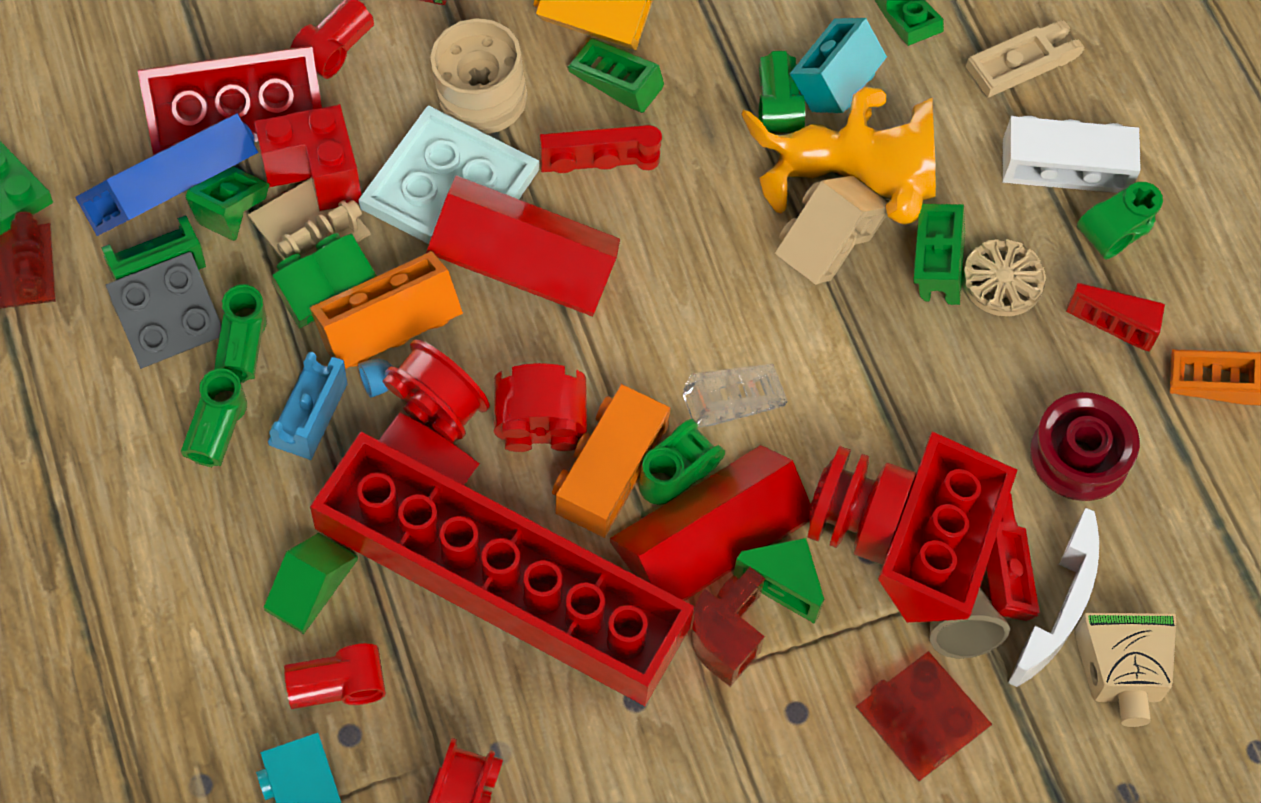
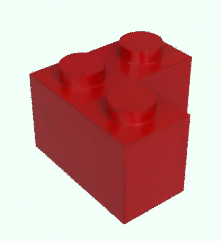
[254,104,361,212]

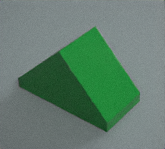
[264,533,358,634]
[733,538,824,624]

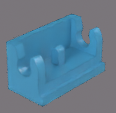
[268,352,348,460]

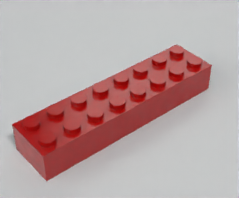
[310,432,694,706]

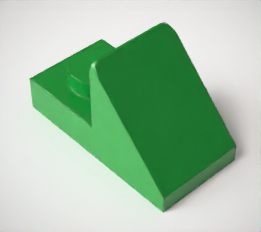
[185,166,270,241]

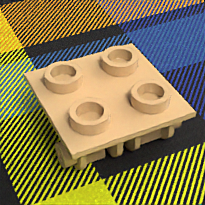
[248,178,371,261]

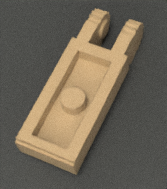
[966,20,1085,98]

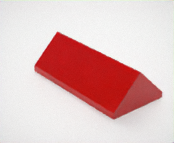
[138,46,322,156]
[426,175,620,317]
[878,431,1018,623]
[610,445,811,601]

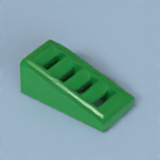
[568,38,664,113]

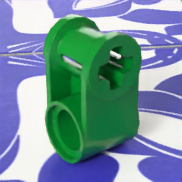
[1076,182,1163,260]
[639,419,725,505]

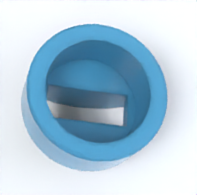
[358,358,393,398]

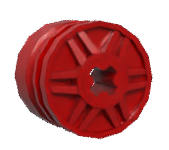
[807,446,916,565]

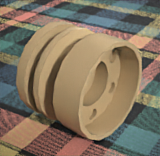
[430,18,528,134]

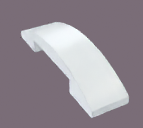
[1008,508,1099,687]

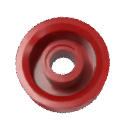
[383,339,490,443]
[427,738,503,803]

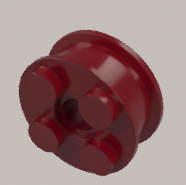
[1030,392,1140,501]

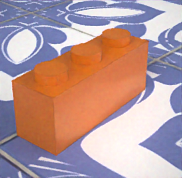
[310,251,463,369]
[552,384,671,538]

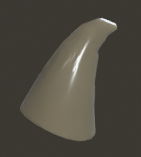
[929,588,1010,659]

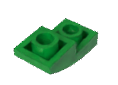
[875,0,944,46]

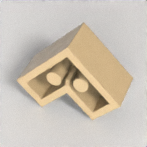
[775,176,888,285]

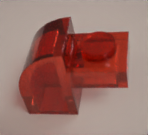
[691,567,765,687]

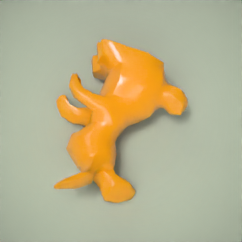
[741,87,936,225]

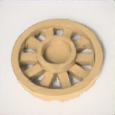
[962,239,1046,316]

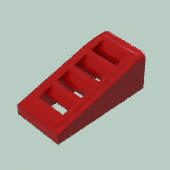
[1066,283,1165,352]

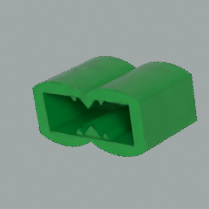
[272,233,377,328]

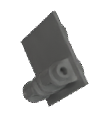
[105,252,222,369]

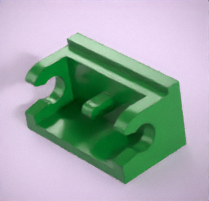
[914,204,966,305]
[101,215,206,281]

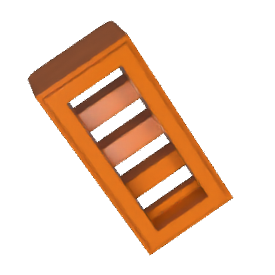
[1170,349,1261,406]

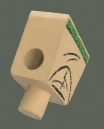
[1074,613,1176,727]

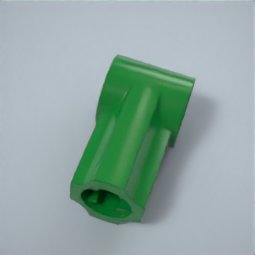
[758,51,805,133]
[214,284,267,383]
[181,368,247,468]

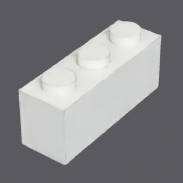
[1002,116,1140,193]

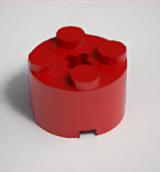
[494,363,587,452]

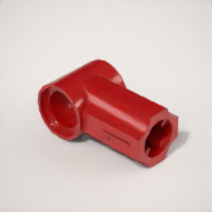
[290,0,374,79]
[284,643,386,709]

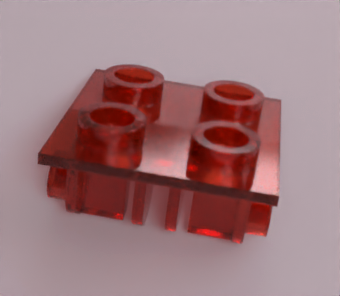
[0,212,56,309]
[856,651,992,782]

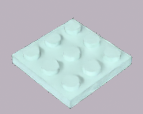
[359,105,539,244]

